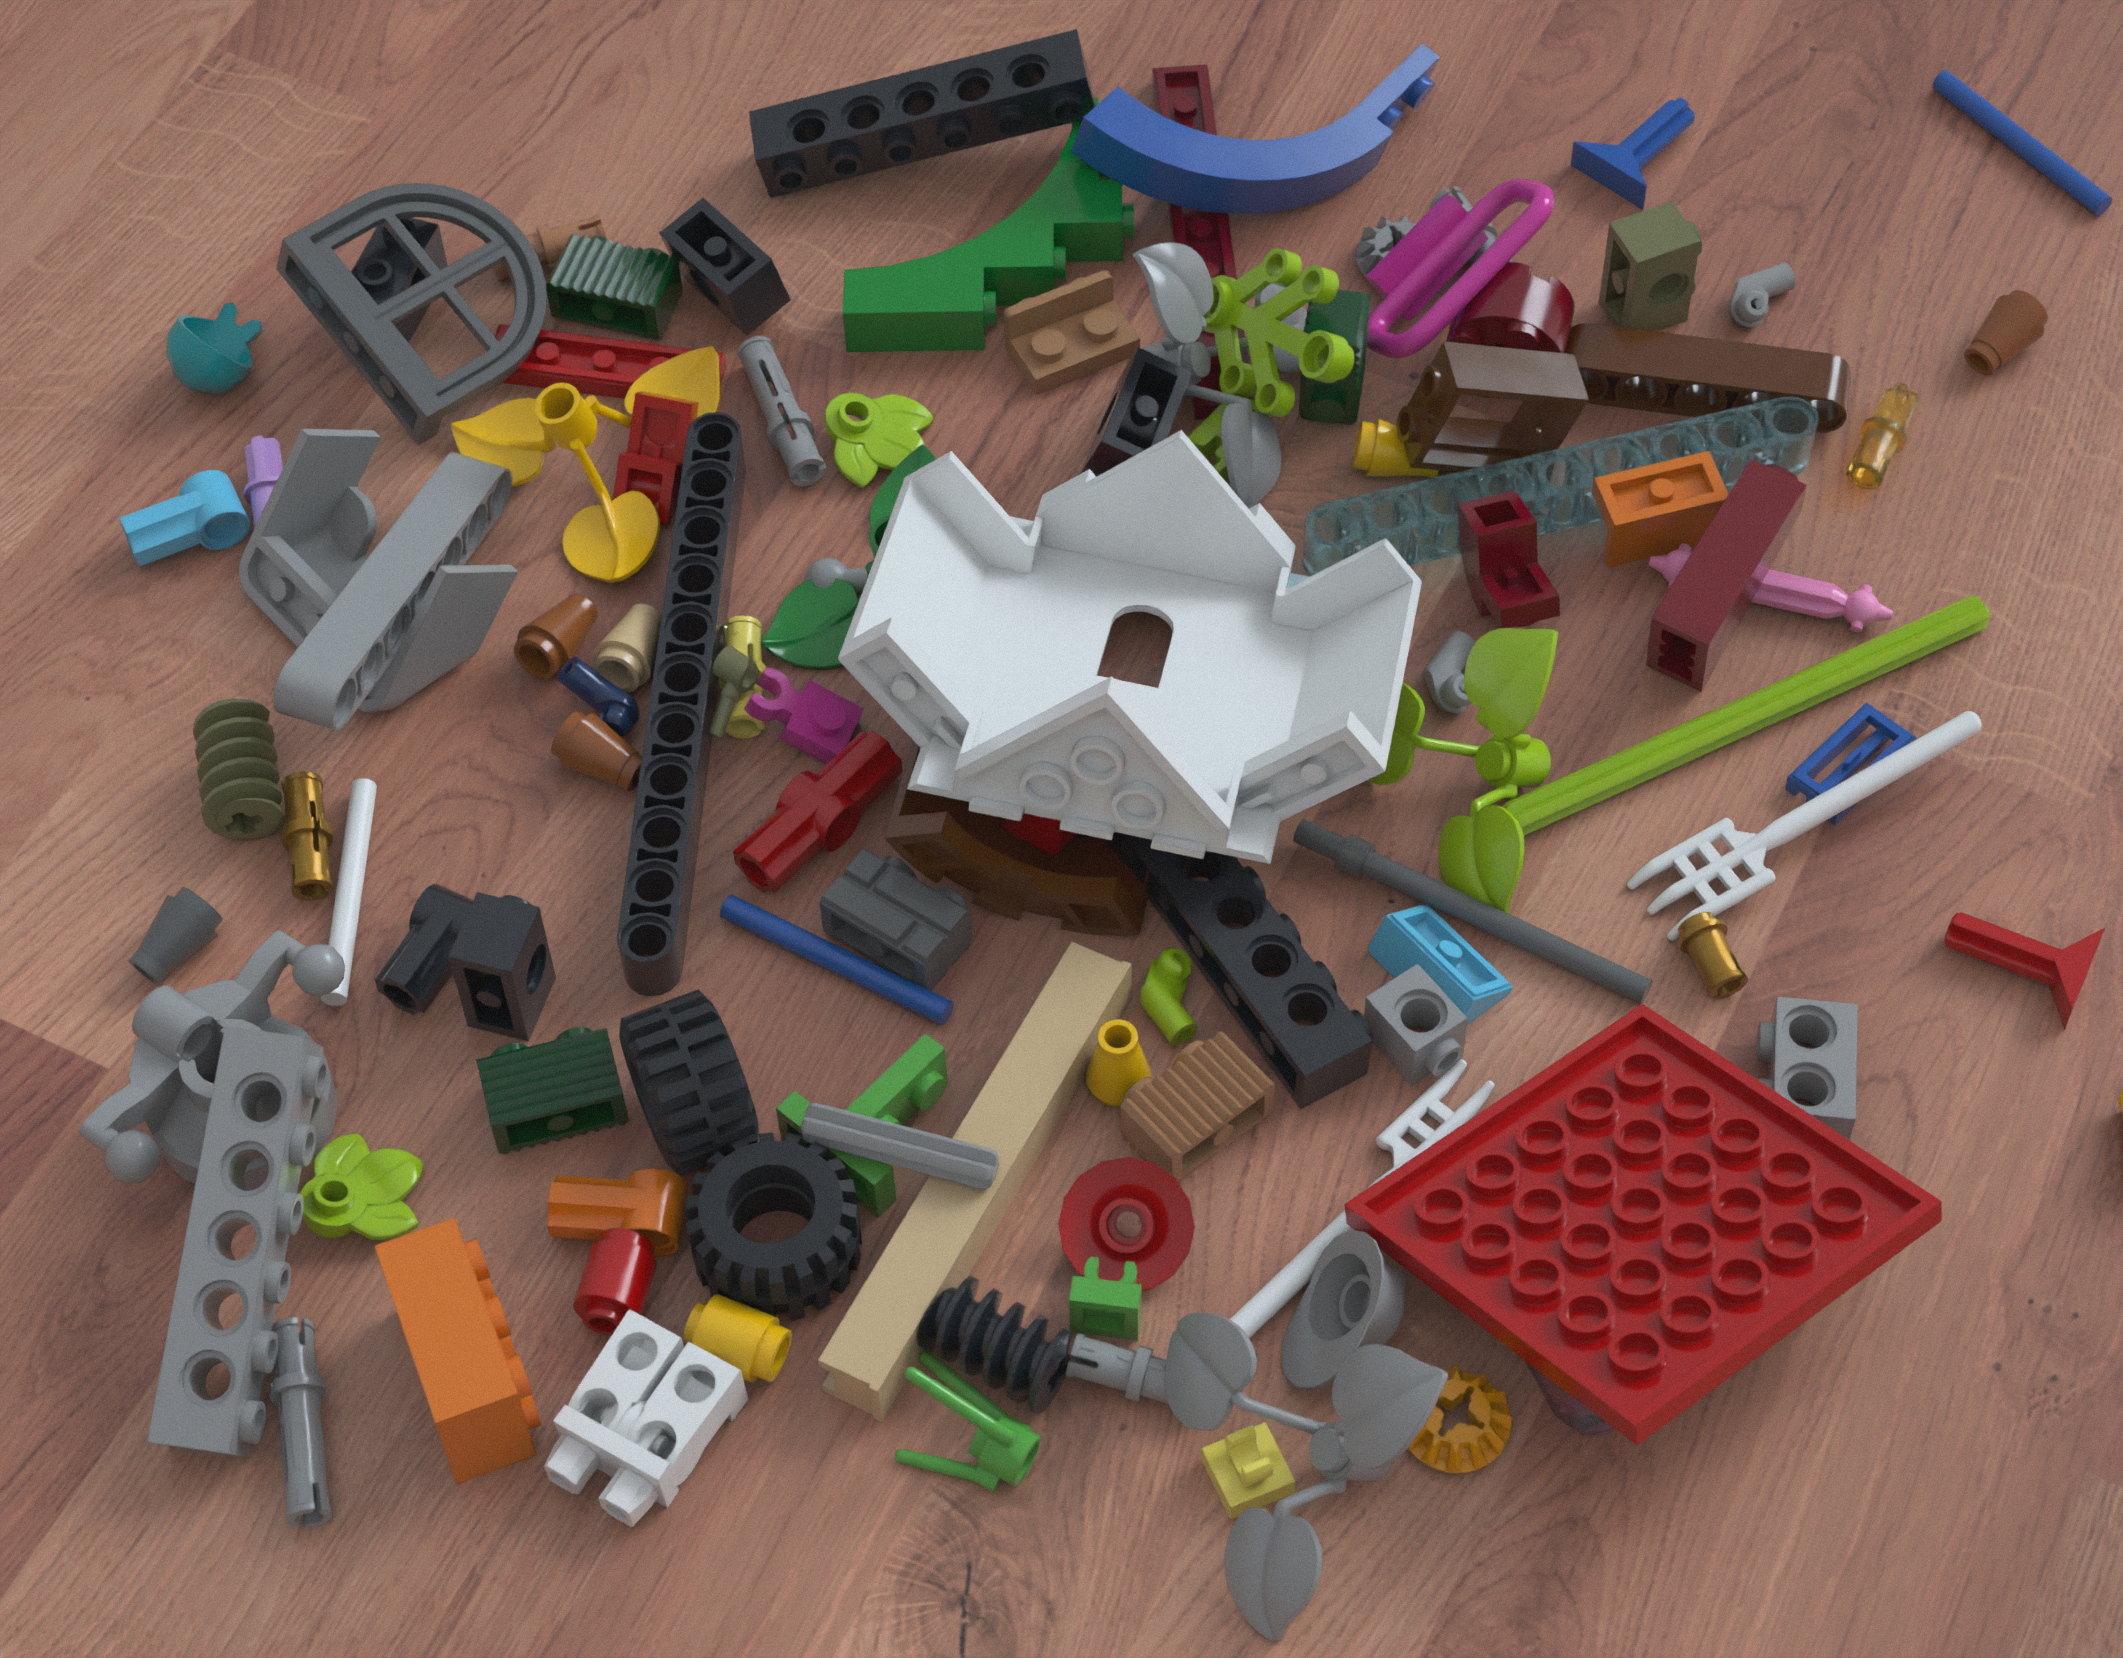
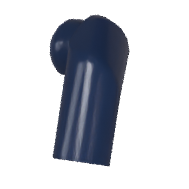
[557,656,640,737]

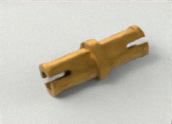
[281,771,333,901]

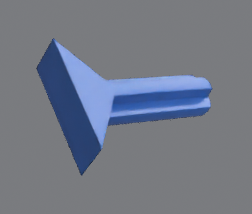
[1570,98,1695,210]

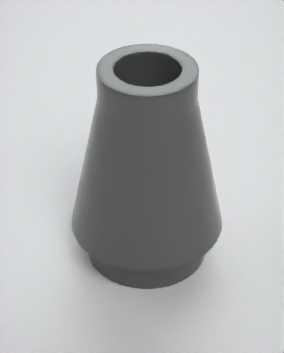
[128,887,223,985]

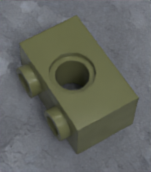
[1599,202,1702,331]

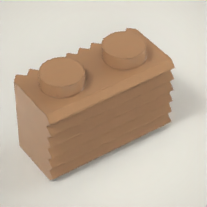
[1120,1032,1275,1182]

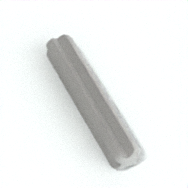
[801,1103,999,1189]

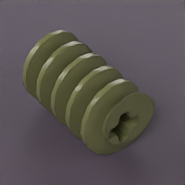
[193,698,285,841]

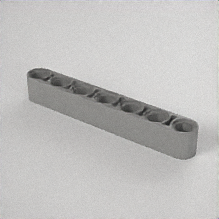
[274,452,512,730]

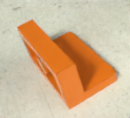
[1592,451,1729,567]

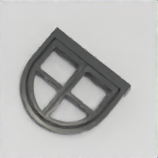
[276,183,547,445]

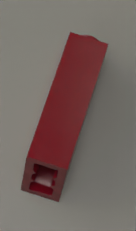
[1646,459,1807,692]

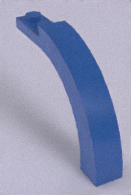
[1070,43,1439,214]

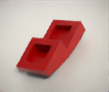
[612,391,699,524]

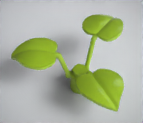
[1367,628,1558,914]

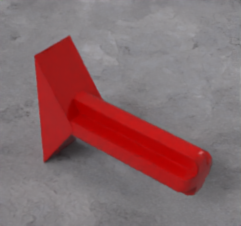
[1944,912,2105,1030]

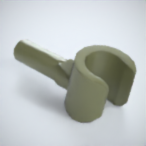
[707,646,759,738]

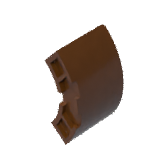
[884,740,1150,935]

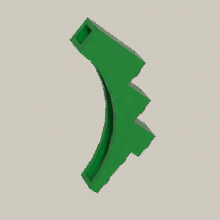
[843,97,1134,352]

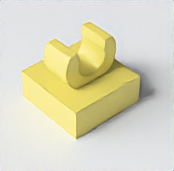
[1201,1422,1295,1520]

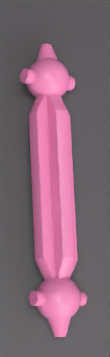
[1649,544,1893,633]

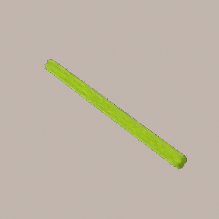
[1502,595,1990,836]

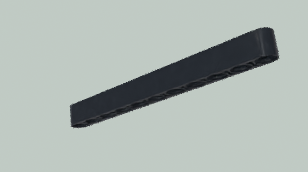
[617,412,746,996]

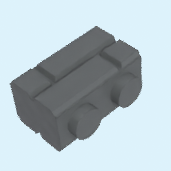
[820,849,973,991]

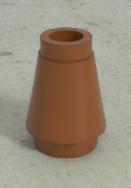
[1964,290,2048,376]
[514,594,598,679]
[551,711,642,792]

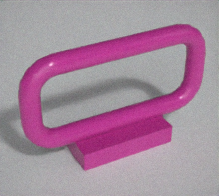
[1365,178,1555,359]

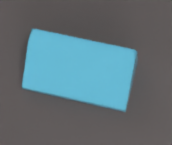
[1368,904,1513,1025]

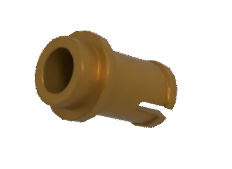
[1678,912,1748,999]

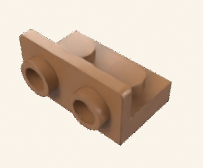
[1004,270,1140,395]

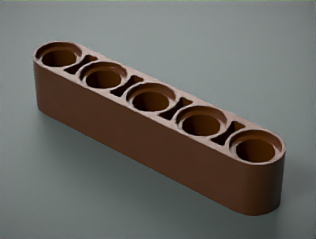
[1565,323,1851,433]

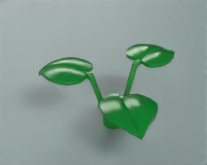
[762,445,936,670]

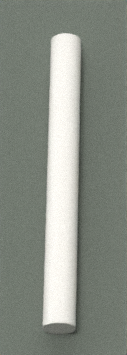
[321,778,377,1006]

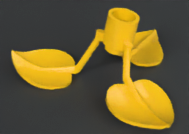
[451,346,720,584]

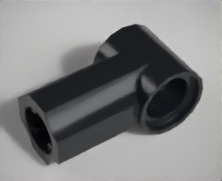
[374,884,473,1015]

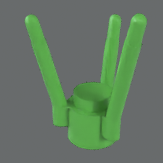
[895,1351,1042,1492]

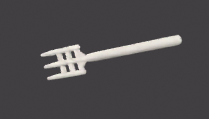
[1627,711,1982,941]
[1230,1059,1495,1339]

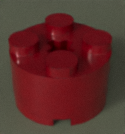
[1446,262,1575,398]

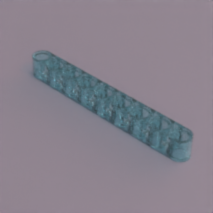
[1303,397,1819,576]

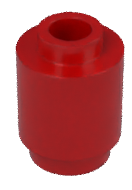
[573,1228,657,1336]

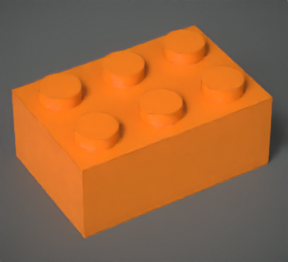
[374,1217,542,1485]

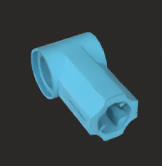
[119,470,250,567]

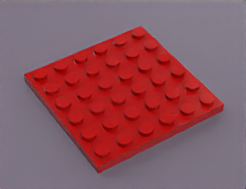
[1344,1004,1942,1446]

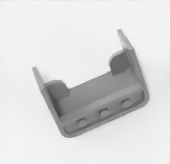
[239,429,518,712]

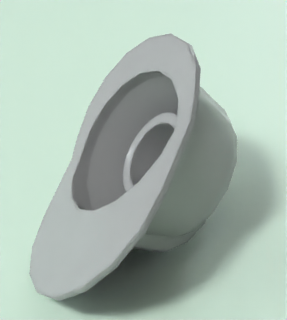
[1281,1230,1405,1390]

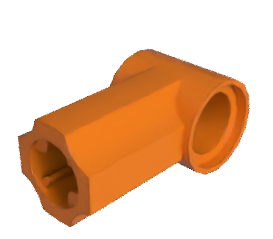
[547,1168,689,1257]

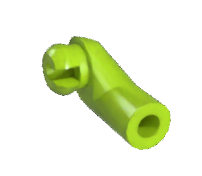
[1139,948,1198,1046]

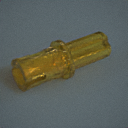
[1846,383,1919,490]

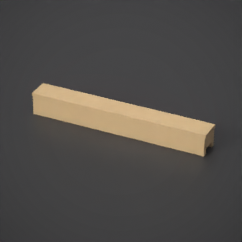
[818,941,1132,1422]

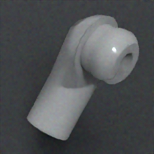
[1729,262,1795,327]
[1423,631,1475,713]

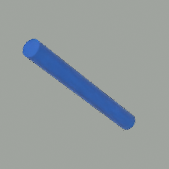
[1932,70,2112,216]
[720,894,954,1025]

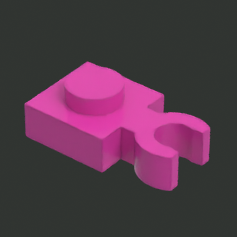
[744,668,864,764]

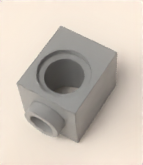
[1364,964,1468,1086]

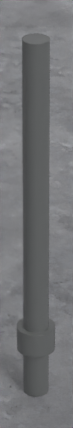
[1293,819,1652,1004]

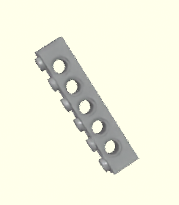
[147,1026,328,1458]

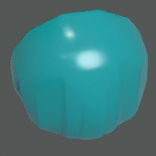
[166,303,263,395]

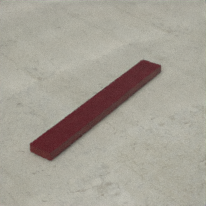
[1152,64,1254,419]

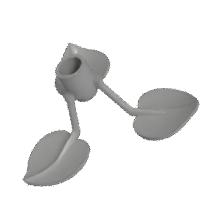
[1133,242,1307,509]
[1165,1312,1448,1641]

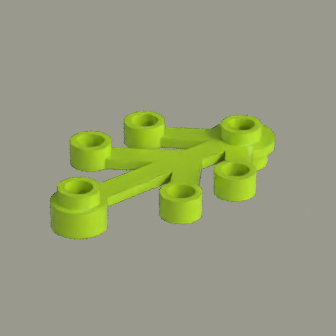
[1203,248,1354,418]

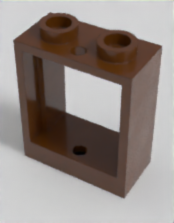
[1396,341,1589,479]

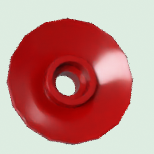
[1058,1157,1195,1291]

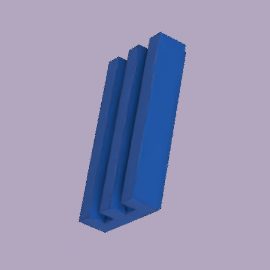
[1785,702,1917,825]

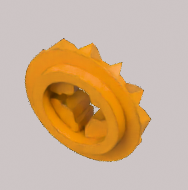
[1408,1364,1512,1473]

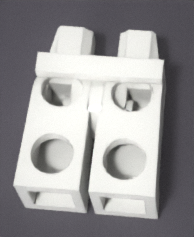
[544,1309,748,1527]

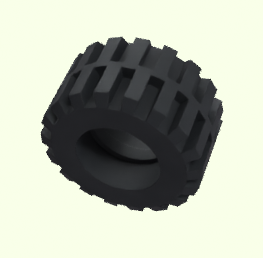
[619,990,759,1176]
[685,1132,862,1321]

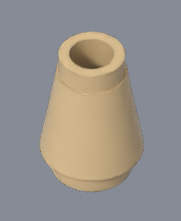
[593,604,662,693]

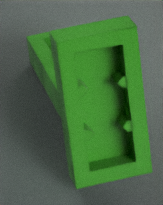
[776,1033,948,1218]

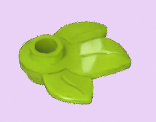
[824,393,933,488]
[300,1134,424,1240]

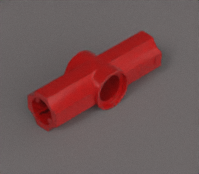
[733,730,902,893]

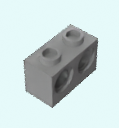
[1756,996,1858,1140]

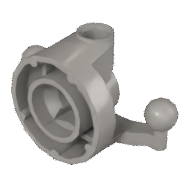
[79,930,345,1191]

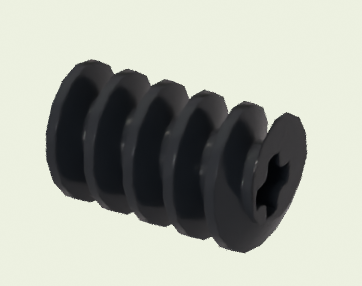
[917,1275,1072,1414]

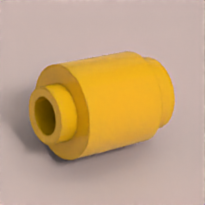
[683,1294,792,1383]

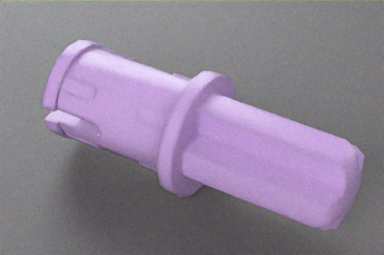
[243,435,283,529]

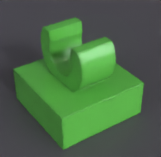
[1069,1257,1142,1341]

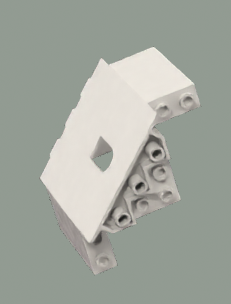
[838,430,1422,864]

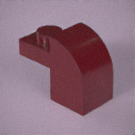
[1458,490,1560,628]

